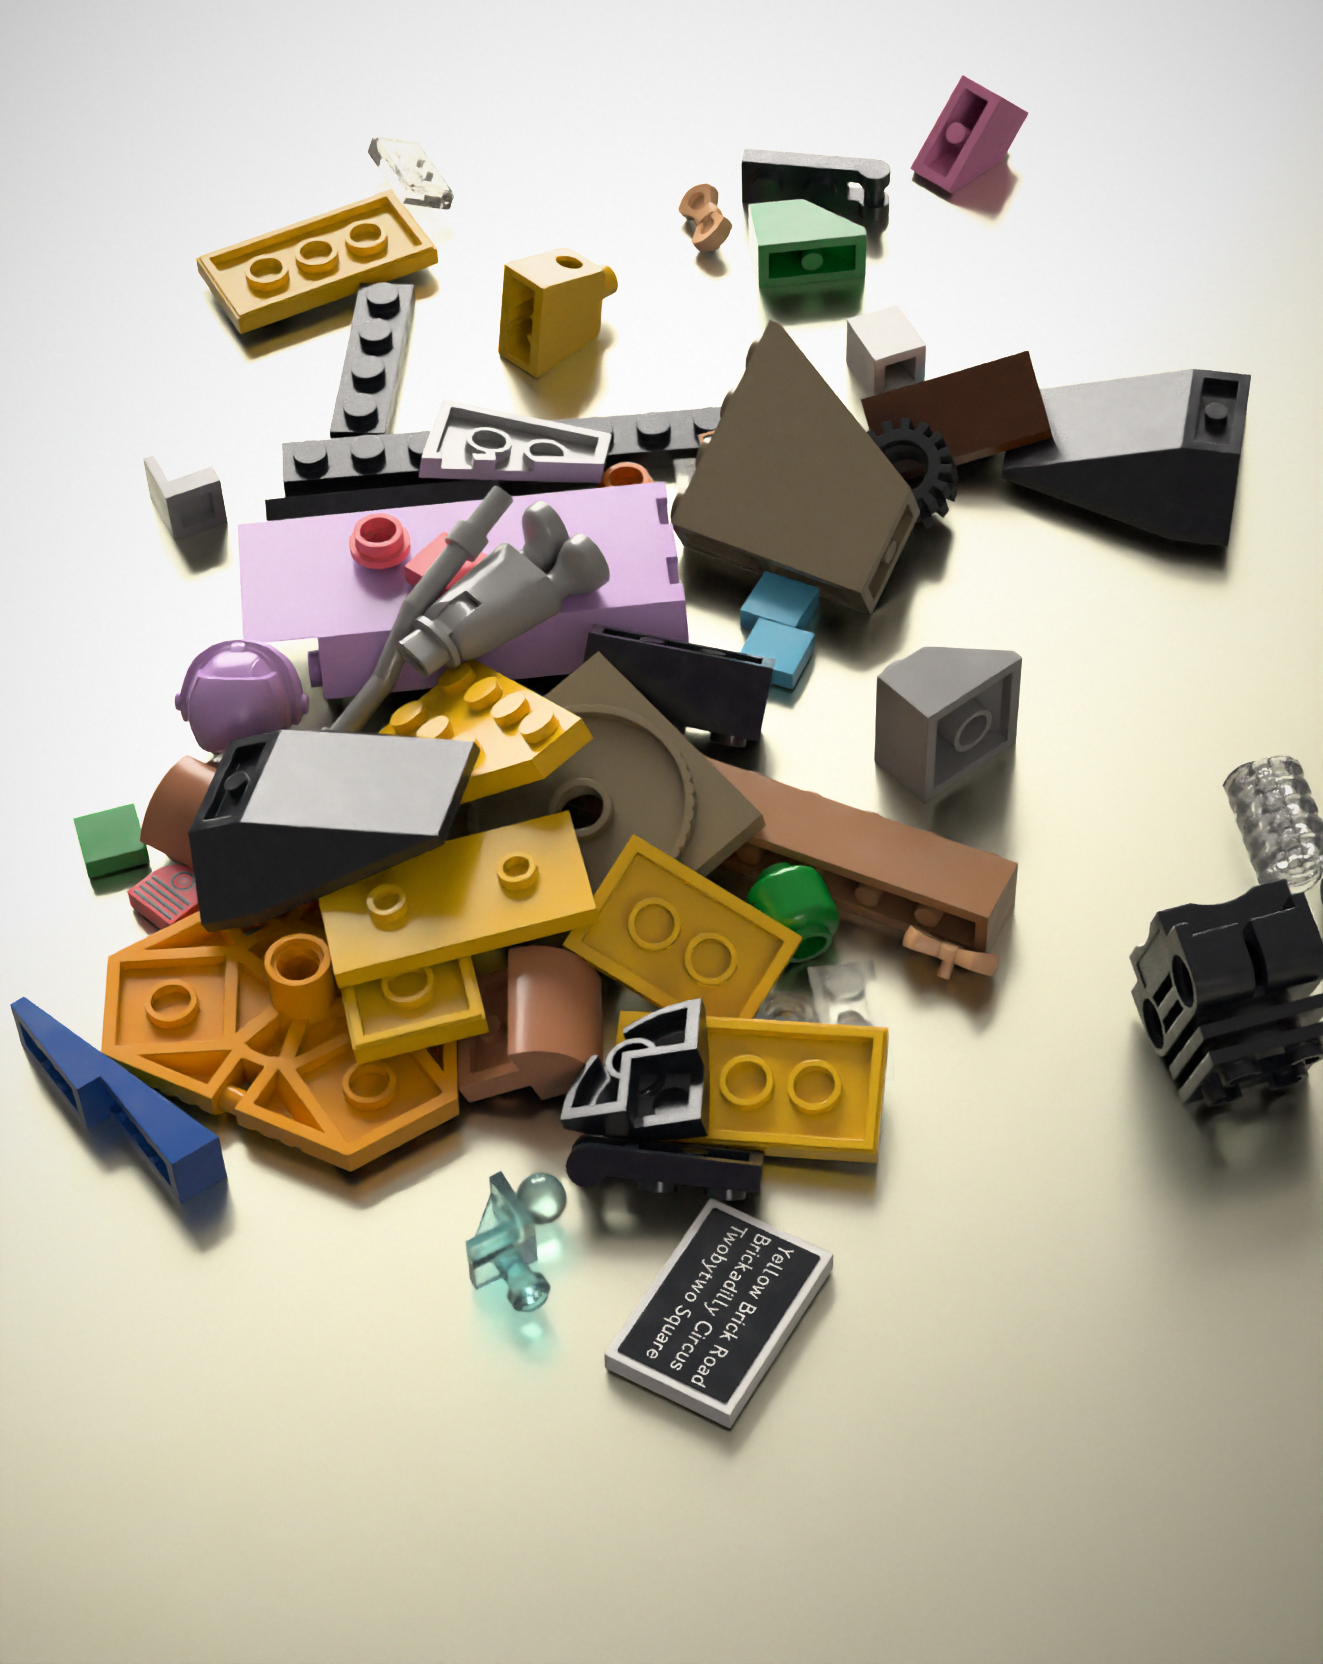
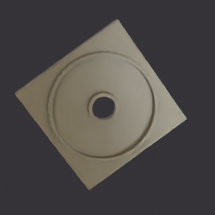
[446,651,766,970]

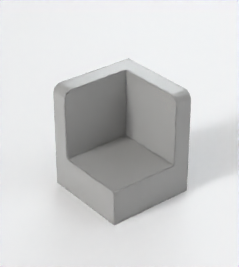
[142,454,228,541]

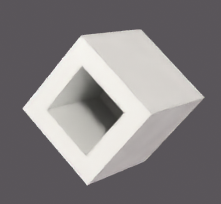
[846,304,927,397]

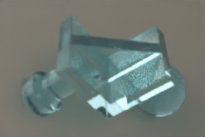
[465,1171,567,1312]

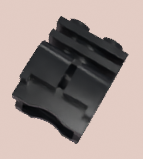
[1129,878,1323,1107]

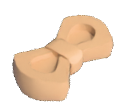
[678,183,733,252]
[902,924,999,980]

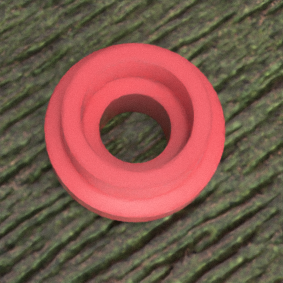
[349,513,411,569]

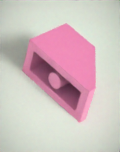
[909,74,1029,194]

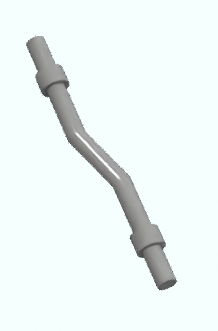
[321,486,513,732]

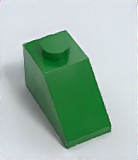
[749,199,867,288]

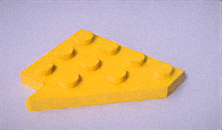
[378,659,594,804]

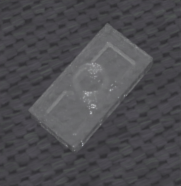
[367,135,455,211]

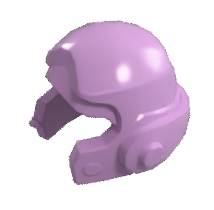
[174,639,309,755]

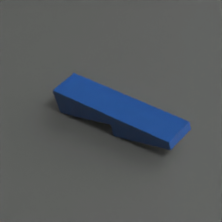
[10,996,227,1204]

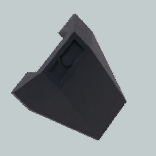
[1001,368,1252,546]
[188,730,481,933]

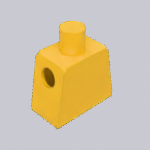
[498,247,618,378]

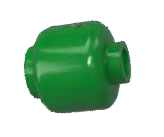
[745,862,840,963]

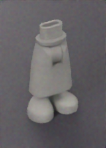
[396,501,610,677]

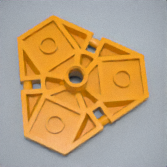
[101,899,459,1172]

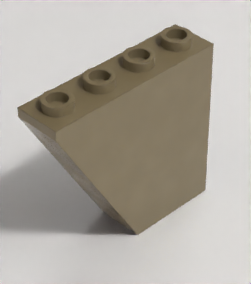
[670,320,920,615]

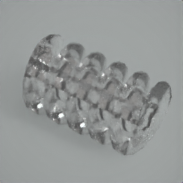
[1222,755,1323,894]

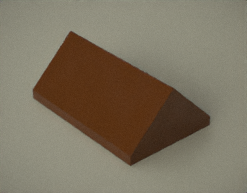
[861,350,1053,480]

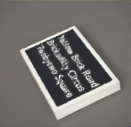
[604,1198,833,1429]

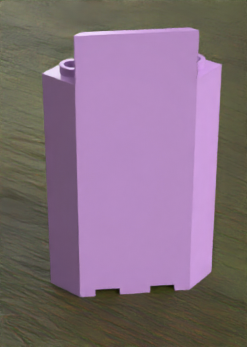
[237,481,690,699]

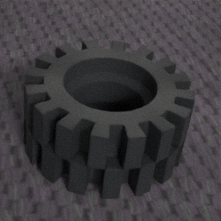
[867,418,959,534]

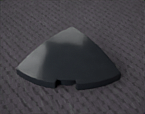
[560,998,710,1140]

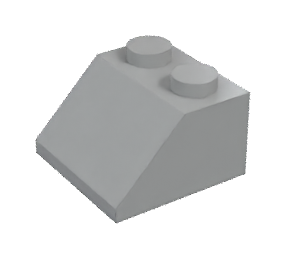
[874,646,1023,803]

